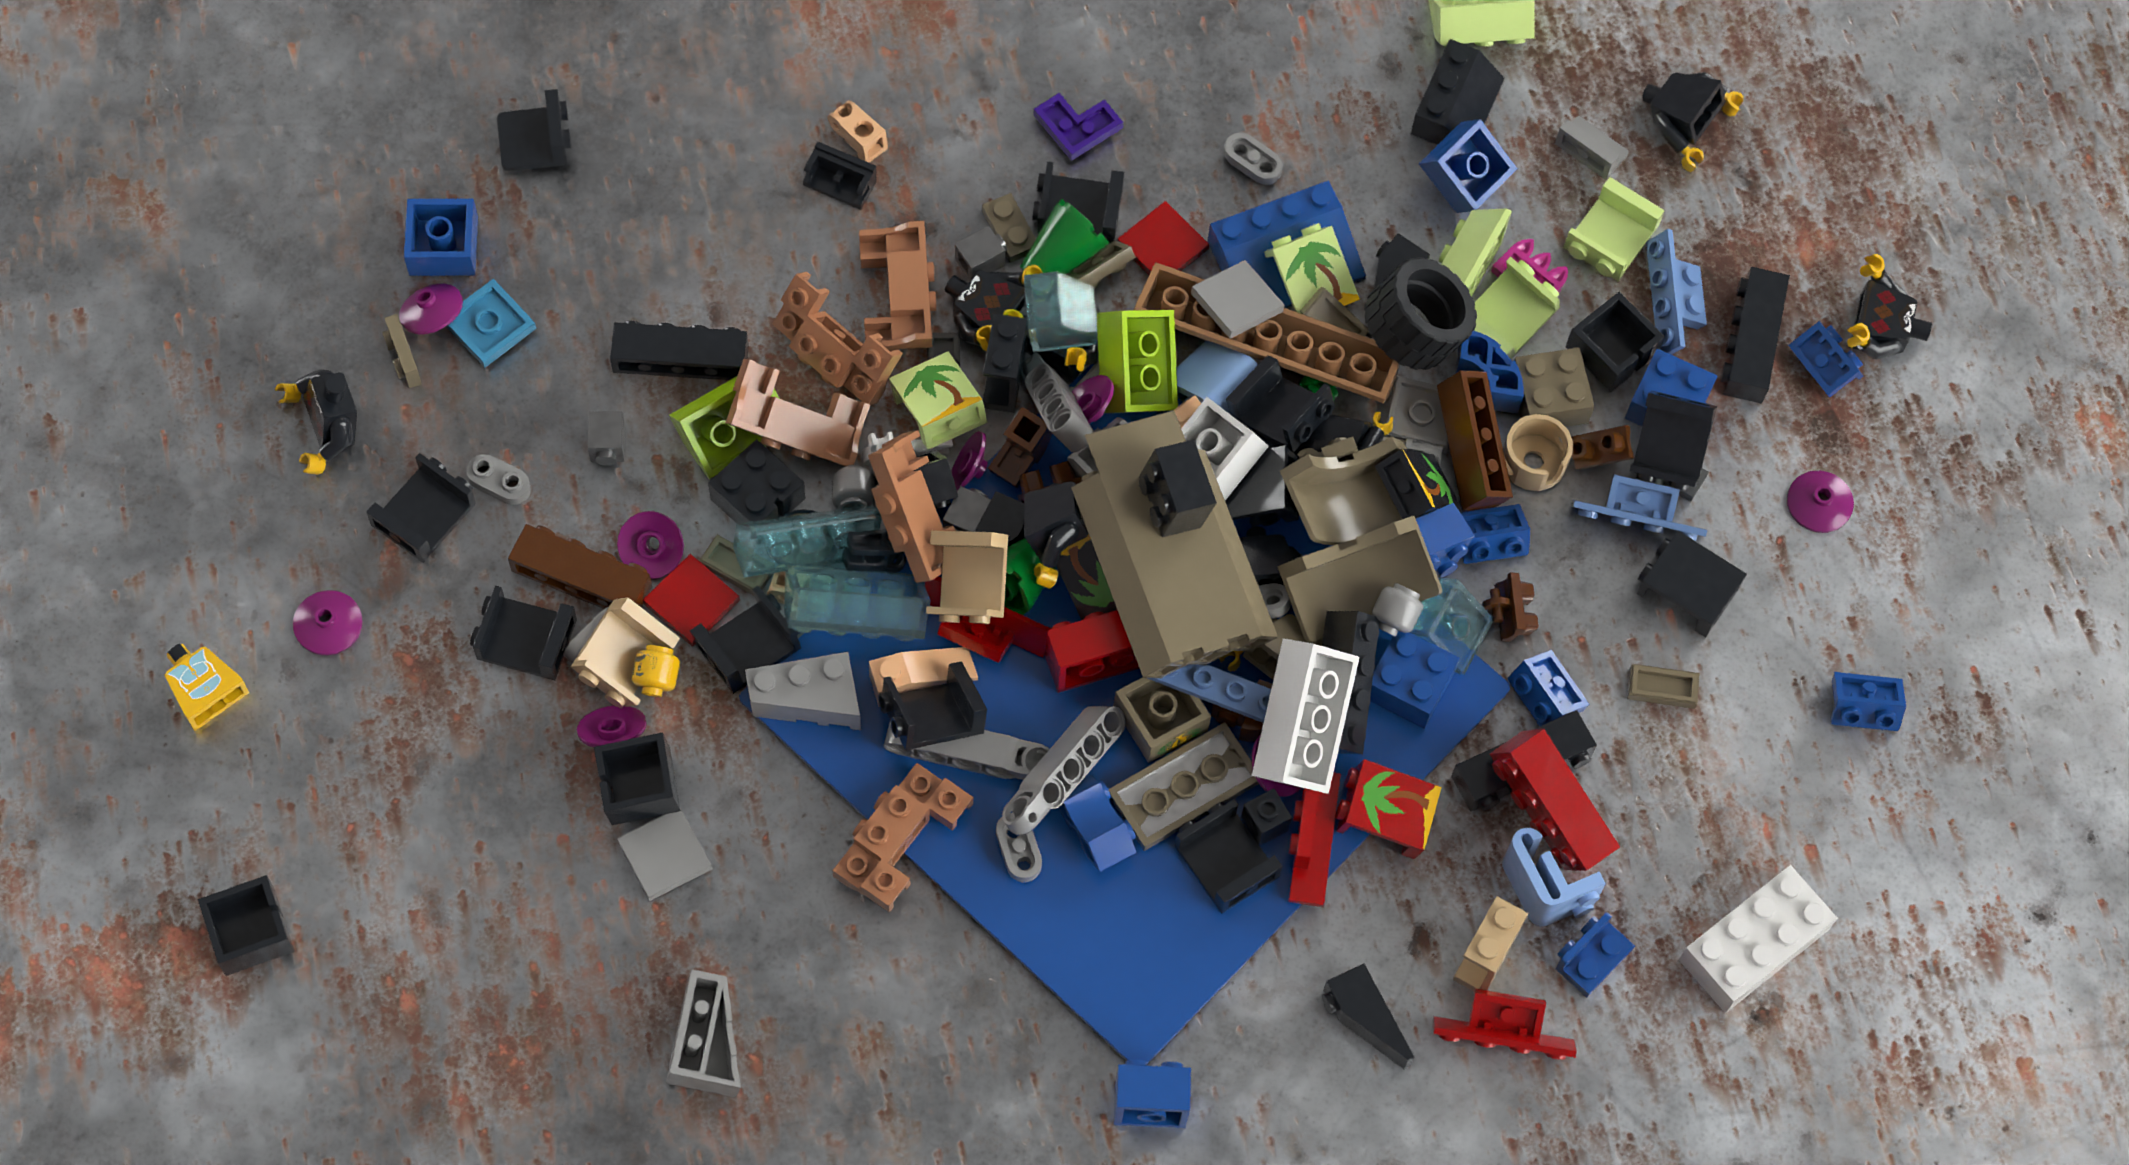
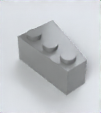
[745,652,861,730]
[666,969,741,1098]

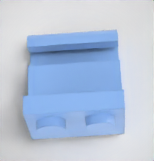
[1176,340,1258,414]
[1502,828,1606,927]

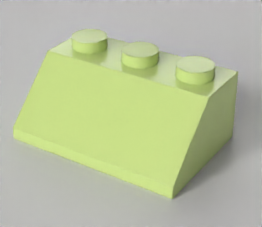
[1428,0,1535,48]
[1438,208,1512,297]

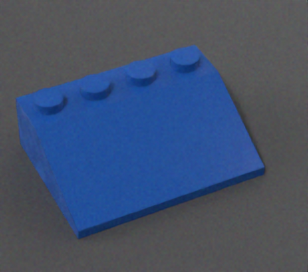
[1207,180,1366,308]

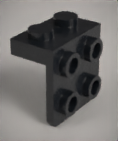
[497,89,572,171]

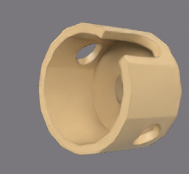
[1503,414,1573,491]

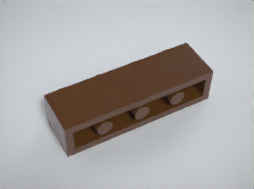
[1437,370,1513,511]
[508,524,652,609]

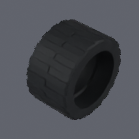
[1364,257,1477,370]

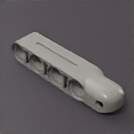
[1022,352,1093,452]
[1002,706,1126,835]
[883,723,1049,780]

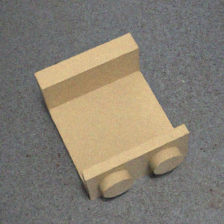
[926,531,1008,624]
[571,597,680,708]
[1452,896,1528,992]

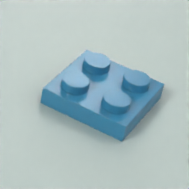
[446,279,537,368]

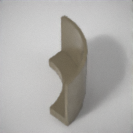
[1280,436,1407,545]
[1278,516,1442,643]

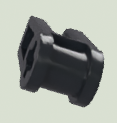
[842,529,906,573]

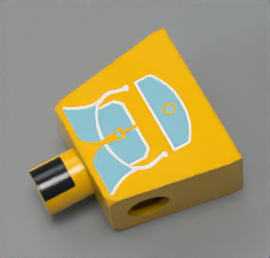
[164,643,249,731]

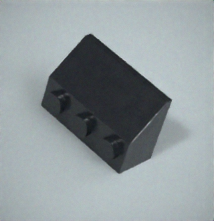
[1411,39,1505,145]

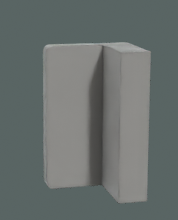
[1555,116,1629,180]

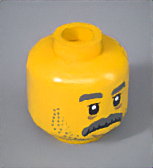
[632,645,680,697]

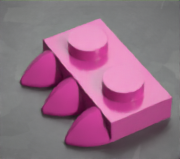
[1491,239,1568,293]

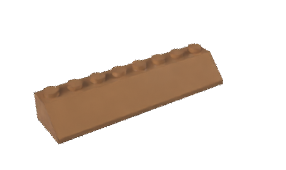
[1133,262,1400,403]

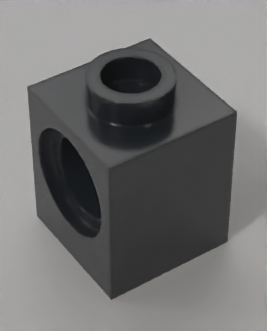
[1241,788,1292,846]

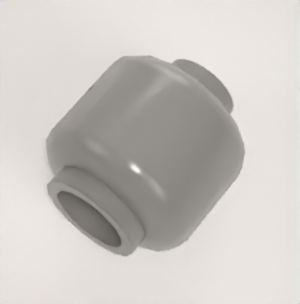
[832,465,876,517]
[1372,583,1423,637]

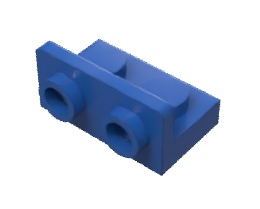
[1788,321,1864,397]
[1461,504,1530,564]
[1508,650,1590,726]
[1831,672,1907,731]
[1555,912,1635,998]

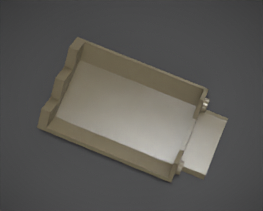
[1071,411,1278,678]

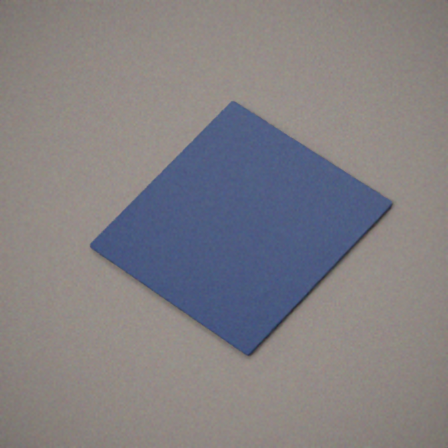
[739,364,1511,1064]

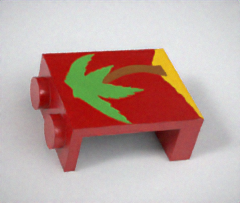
[1335,759,1442,859]

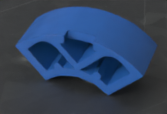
[1455,331,1524,414]
[1058,773,1137,872]

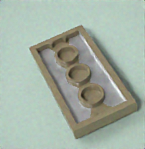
[1109,722,1259,851]

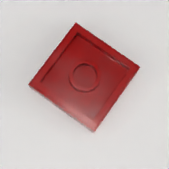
[1117,201,1209,275]
[643,553,740,647]

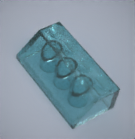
[733,505,882,578]
[784,563,931,641]

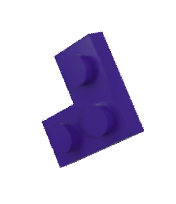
[1033,92,1124,161]

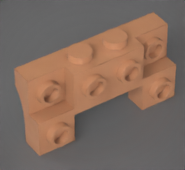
[859,221,936,352]
[772,271,903,405]
[725,359,870,467]
[868,430,956,583]
[832,763,973,913]

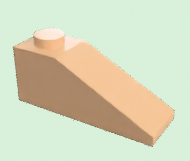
[869,647,978,707]

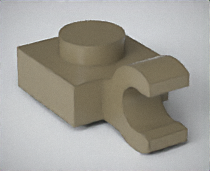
[1298,436,1358,462]

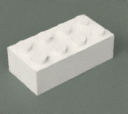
[1181,397,1269,500]
[1252,638,1359,794]
[1678,865,1838,1014]

